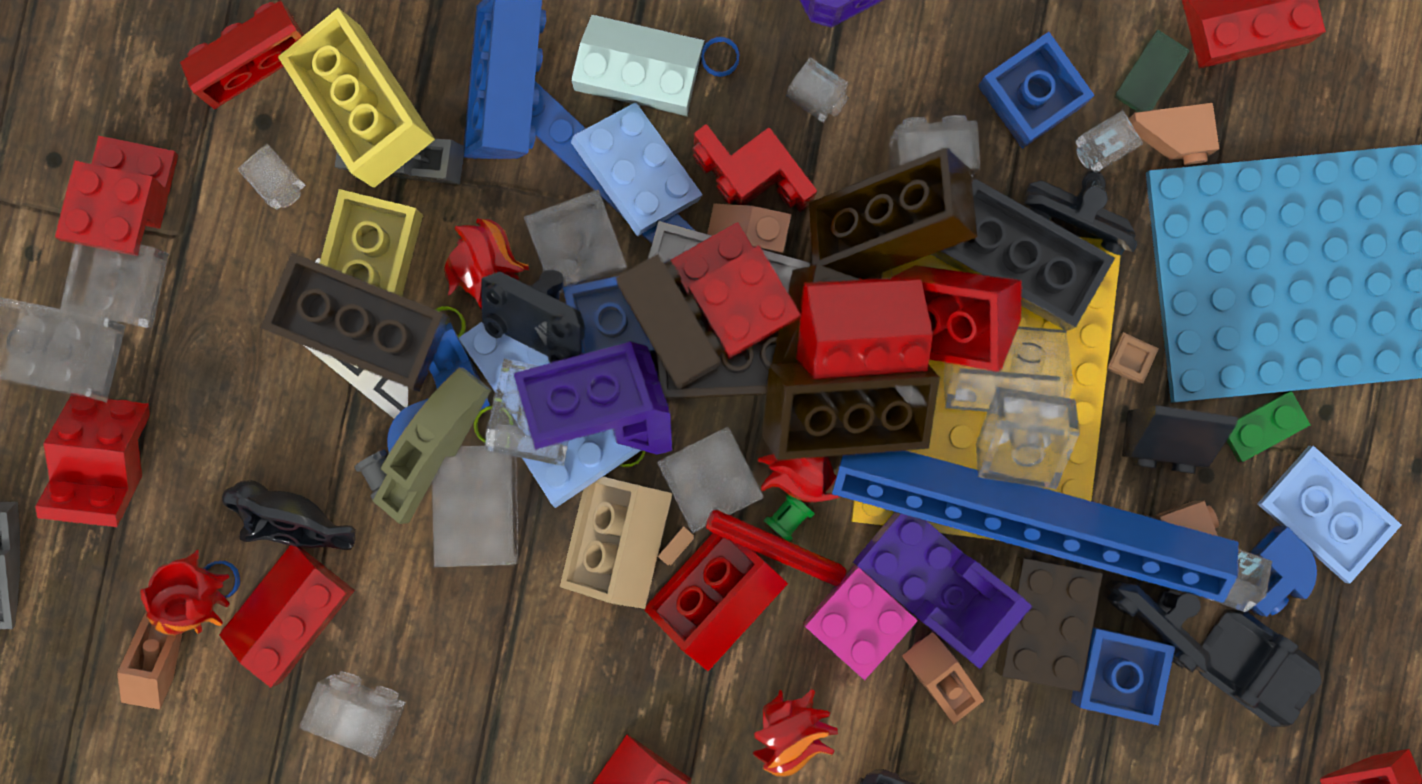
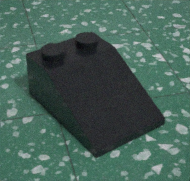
[1122,406,1238,474]

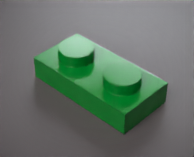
[1227,391,1310,462]

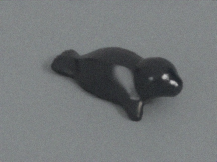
[222,480,356,550]

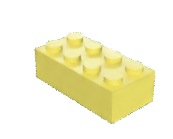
[278,8,435,188]
[320,189,423,296]

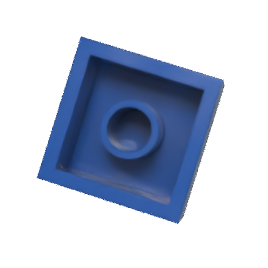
[978,32,1095,149]
[563,276,656,354]
[1071,627,1175,725]

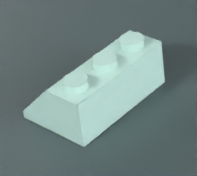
[571,15,704,116]

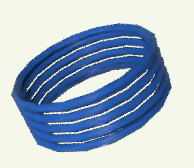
[701,37,739,77]
[203,561,240,598]

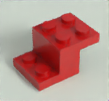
[692,124,817,212]
[55,136,179,256]
[671,222,801,358]
[35,395,150,527]

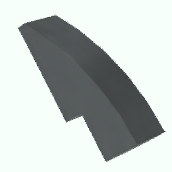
[335,139,465,185]
[0,502,20,629]

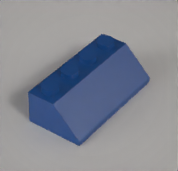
[464,0,546,159]

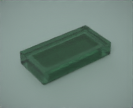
[1113,30,1190,112]

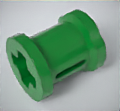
[763,493,815,542]

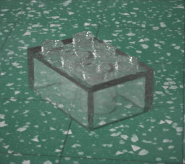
[0,297,126,402]
[432,445,519,567]

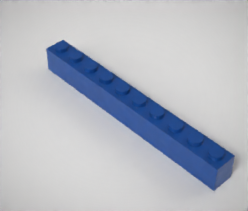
[832,450,1238,603]

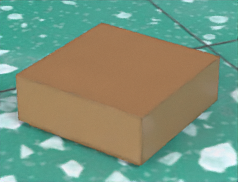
[1107,332,1159,385]
[658,526,694,565]

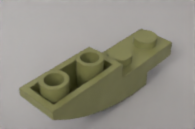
[373,368,491,524]

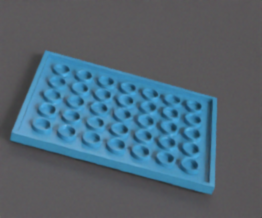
[1146,144,1422,403]

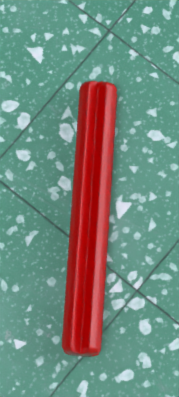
[706,510,847,586]

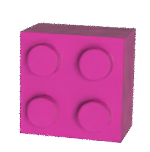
[803,565,918,680]

